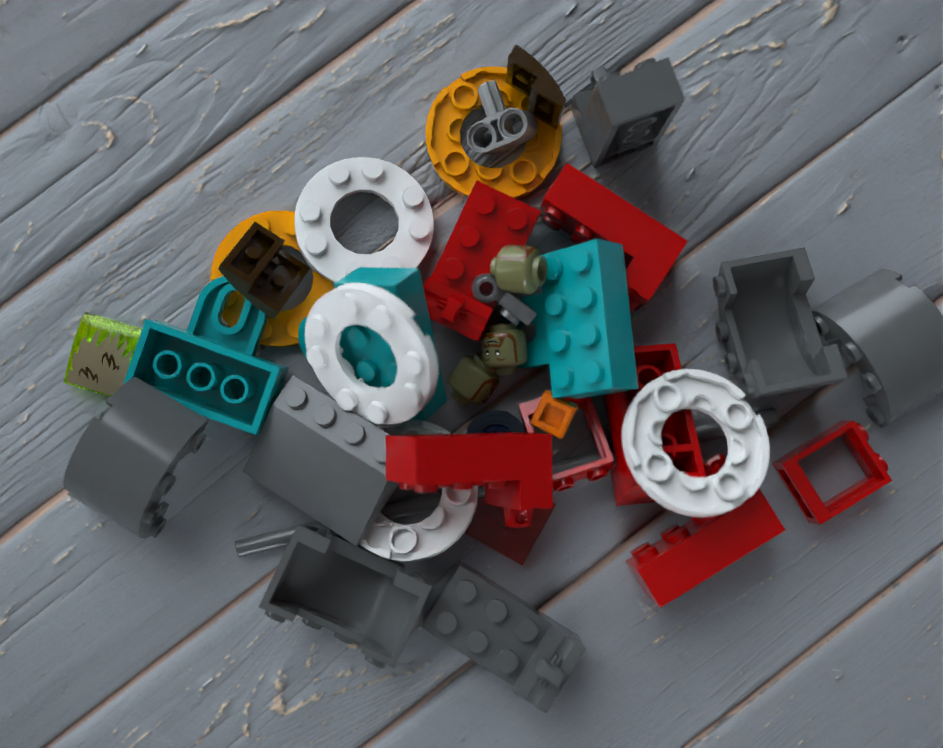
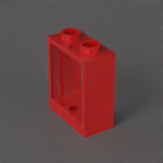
[518,397,614,492]
[772,420,892,525]

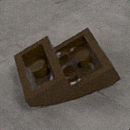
[506,45,566,129]
[218,222,310,320]

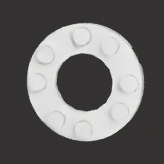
[294,157,434,285]
[305,283,438,424]
[622,369,770,517]
[360,421,478,562]

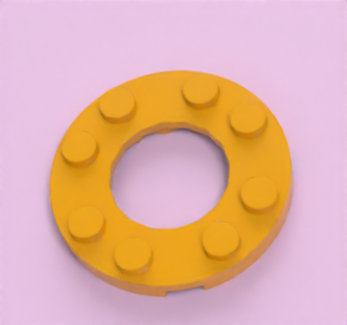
[425,66,562,199]
[210,210,335,348]

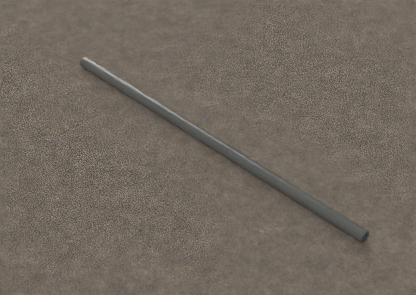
[235,407,779,558]

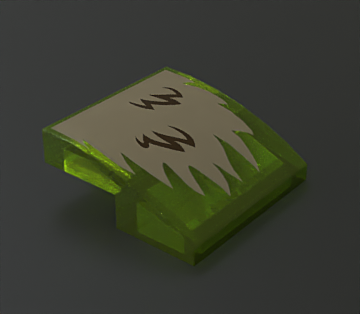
[64,312,142,397]

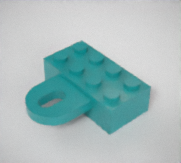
[498,239,638,399]
[298,267,447,421]
[123,276,289,435]

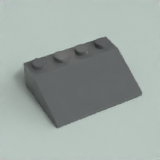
[243,375,399,547]

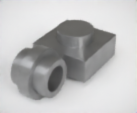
[472,273,537,326]

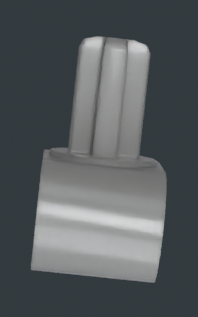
[467,81,538,155]

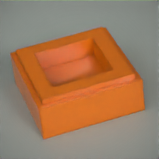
[530,390,579,440]

